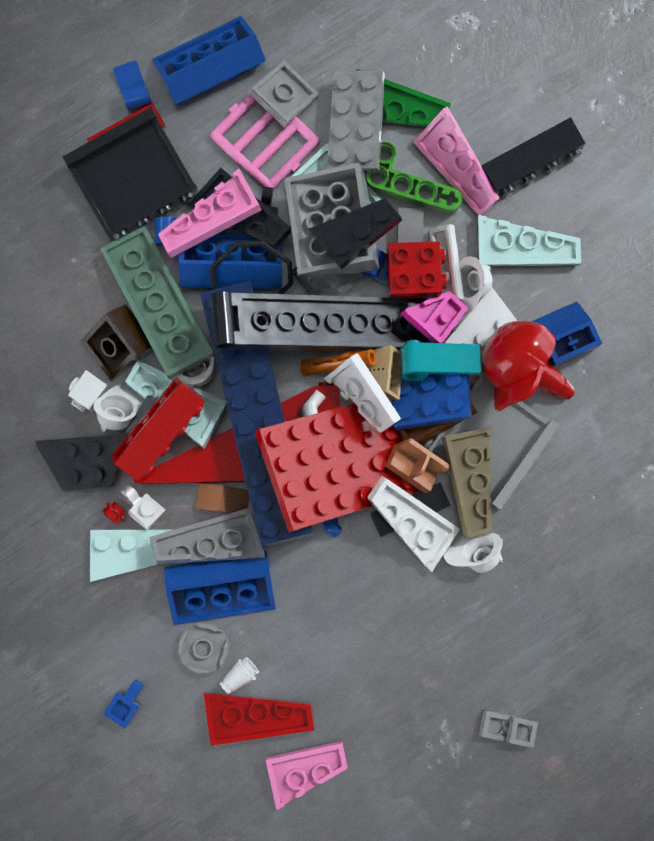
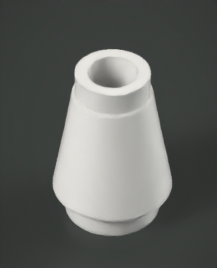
[220,657,259,694]

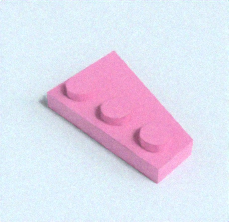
[265,741,348,810]

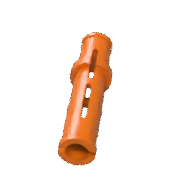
[300,349,376,376]

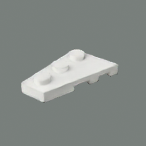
[324,353,401,433]

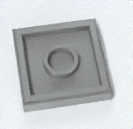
[248,60,320,127]

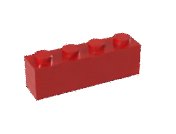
[111,376,205,482]

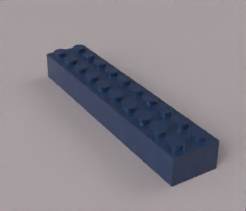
[200,281,313,548]

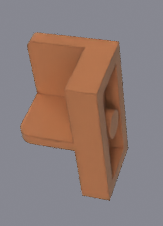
[385,438,450,493]

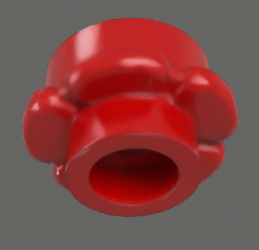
[102,502,125,525]

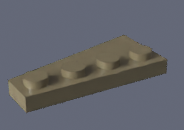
[442,426,492,538]

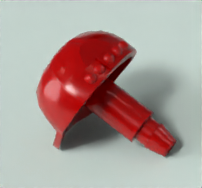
[481,321,575,412]

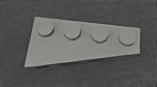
[149,508,265,564]

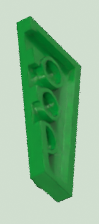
[356,69,451,127]

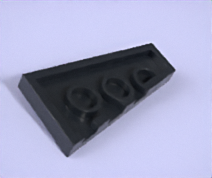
[187,167,292,249]

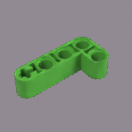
[366,141,462,215]

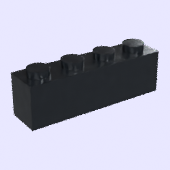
[482,117,586,196]

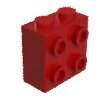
[386,241,446,298]

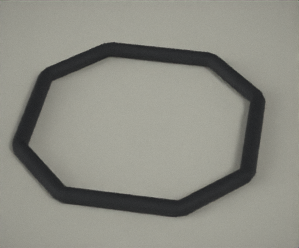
[209,241,293,294]

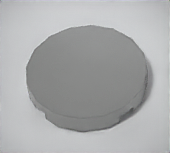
[177,623,229,675]

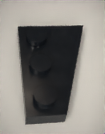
[309,198,402,270]

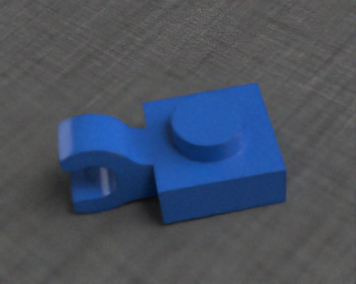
[103,679,144,728]

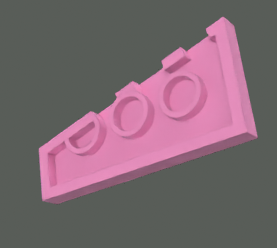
[158,168,261,258]

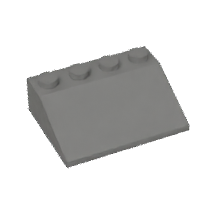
[284,162,379,276]

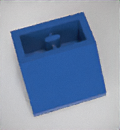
[531,301,603,367]

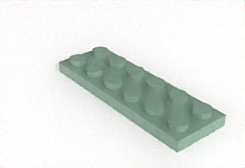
[100,226,215,379]

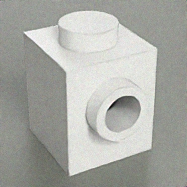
[68,370,109,413]

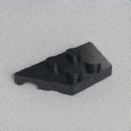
[35,433,129,491]

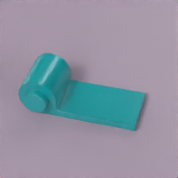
[400,340,481,382]

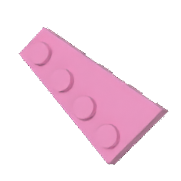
[413,107,499,215]

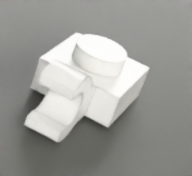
[120,485,165,531]

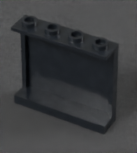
[62,107,197,240]

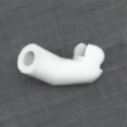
[302,390,326,417]

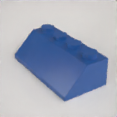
[152,16,266,104]
[178,232,283,289]
[164,551,276,625]

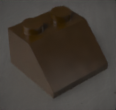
[81,304,152,381]

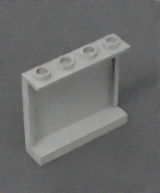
[424,373,560,511]

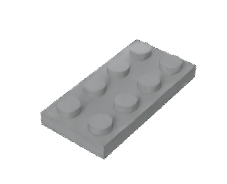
[328,70,385,172]

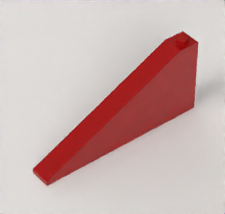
[134,382,340,485]

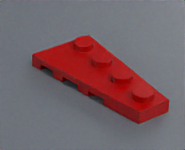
[203,693,314,746]

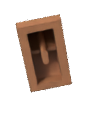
[196,483,249,514]

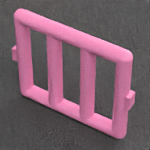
[210,94,320,190]

